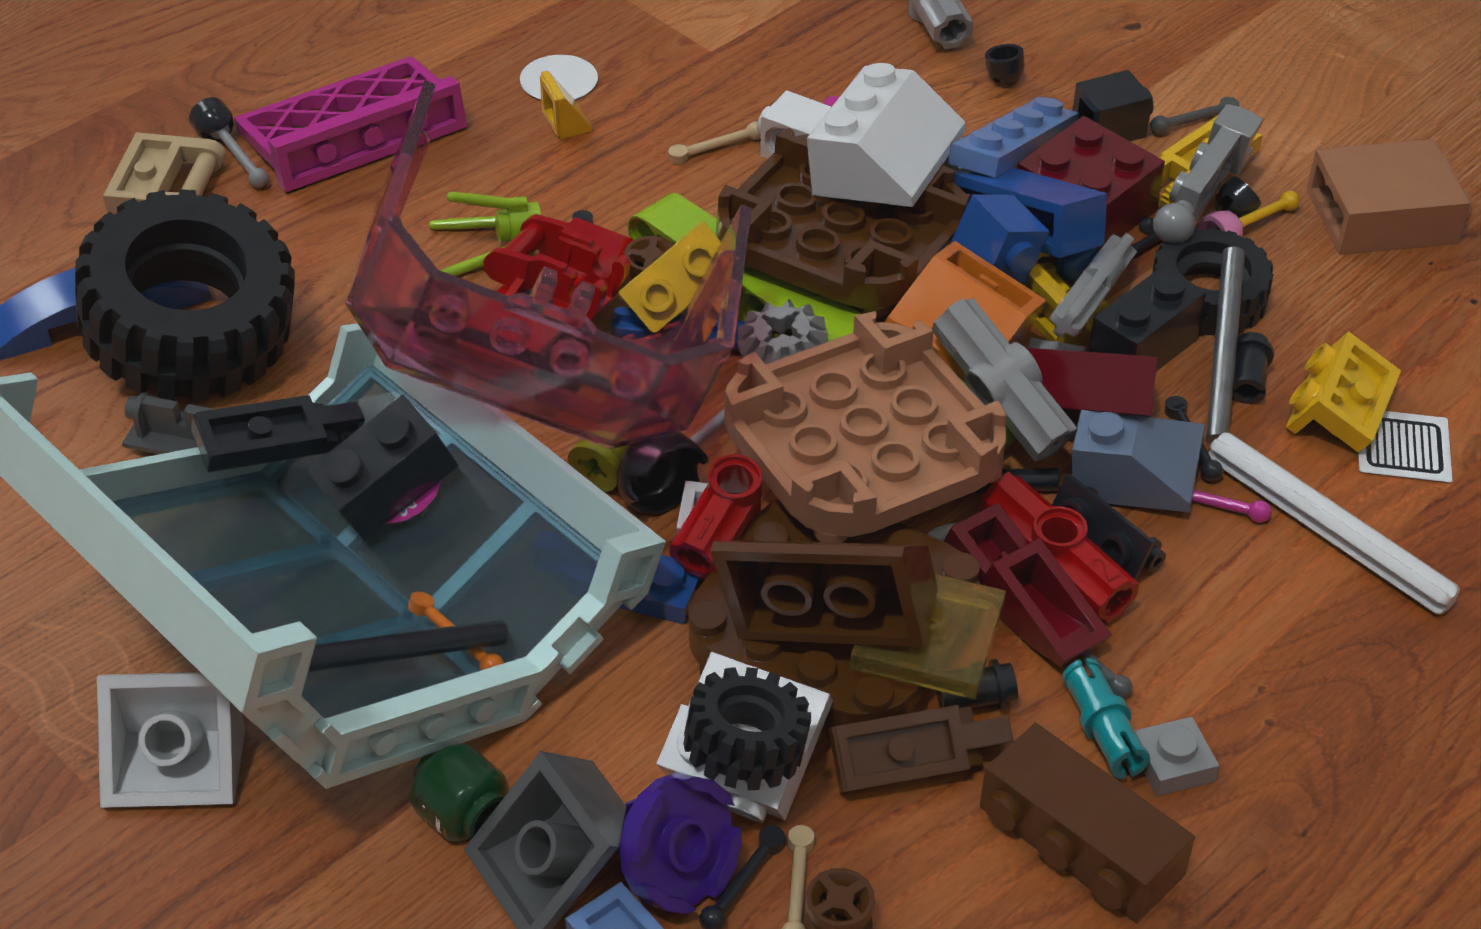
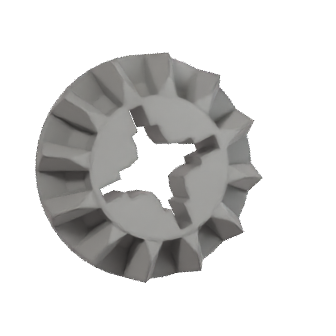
[738,299,828,364]

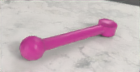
[1192,490,1271,523]

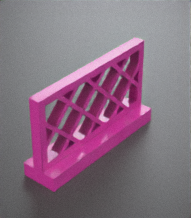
[233,56,467,192]

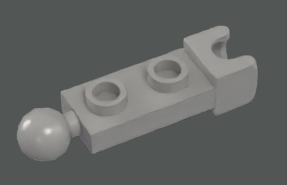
[1153,104,1263,244]

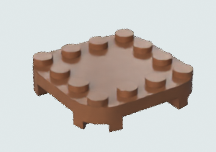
[724,311,1007,543]

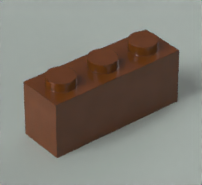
[980,722,1195,924]

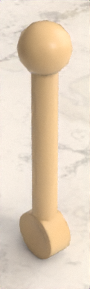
[668,121,761,165]
[782,825,815,929]

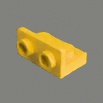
[618,221,736,333]
[1286,331,1401,453]

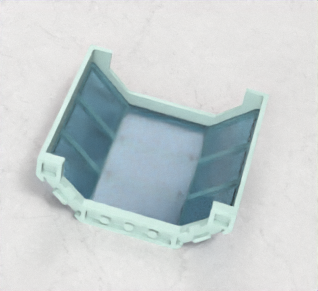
[0,319,666,789]

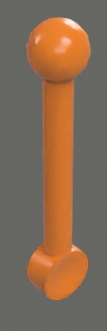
[407,591,504,671]

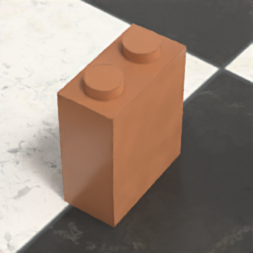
[1307,139,1472,255]

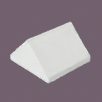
[97,672,245,808]

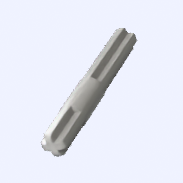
[1050,233,1137,338]

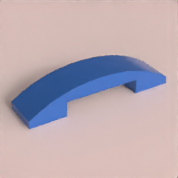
[0,268,211,360]

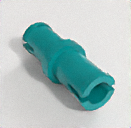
[1062,658,1150,779]

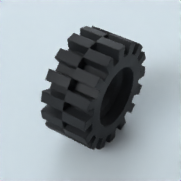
[683,667,811,790]

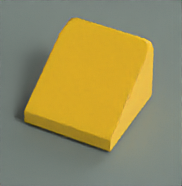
[540,70,593,140]

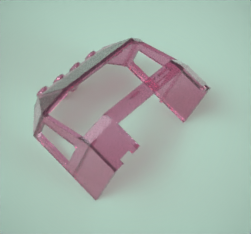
[345,80,752,449]

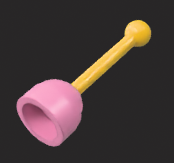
[1196,191,1300,237]

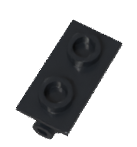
[1052,474,1166,580]

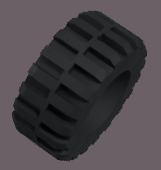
[75,189,295,402]

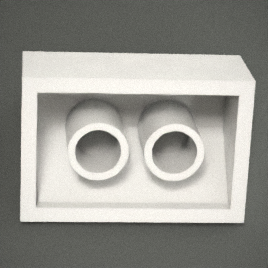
[807,63,966,207]

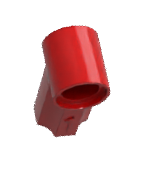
[670,454,762,579]

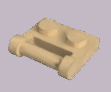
[103,132,226,213]

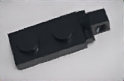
[191,395,365,473]

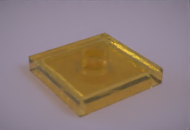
[850,574,1006,699]

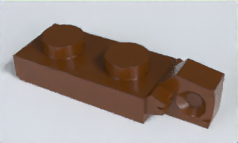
[828,705,1014,793]

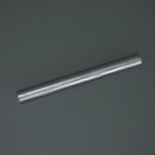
[1206,246,1245,444]

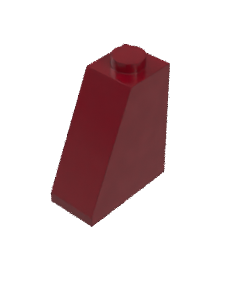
[1025,347,1158,417]

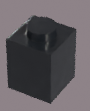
[1072,70,1154,141]

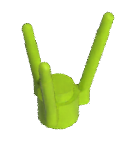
[428,192,541,279]

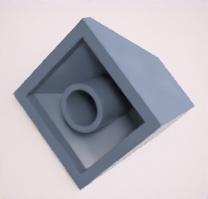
[1072,410,1205,512]

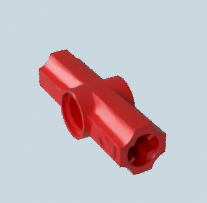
[979,472,1139,624]

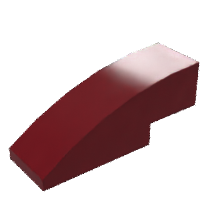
[944,502,1112,667]

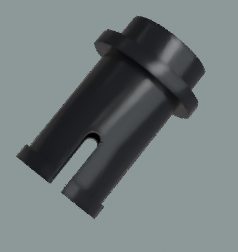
[1232,332,1274,404]
[934,659,1018,709]

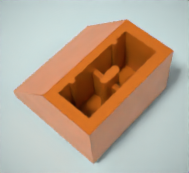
[885,241,1046,381]

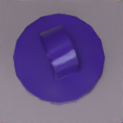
[615,773,742,914]

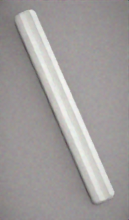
[1209,432,1460,615]

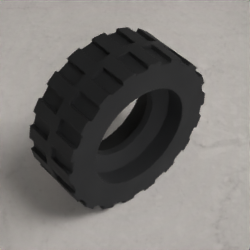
[1152,227,1274,337]

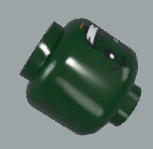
[410,743,509,843]

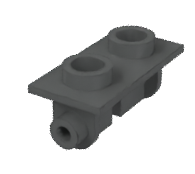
[122,393,213,454]

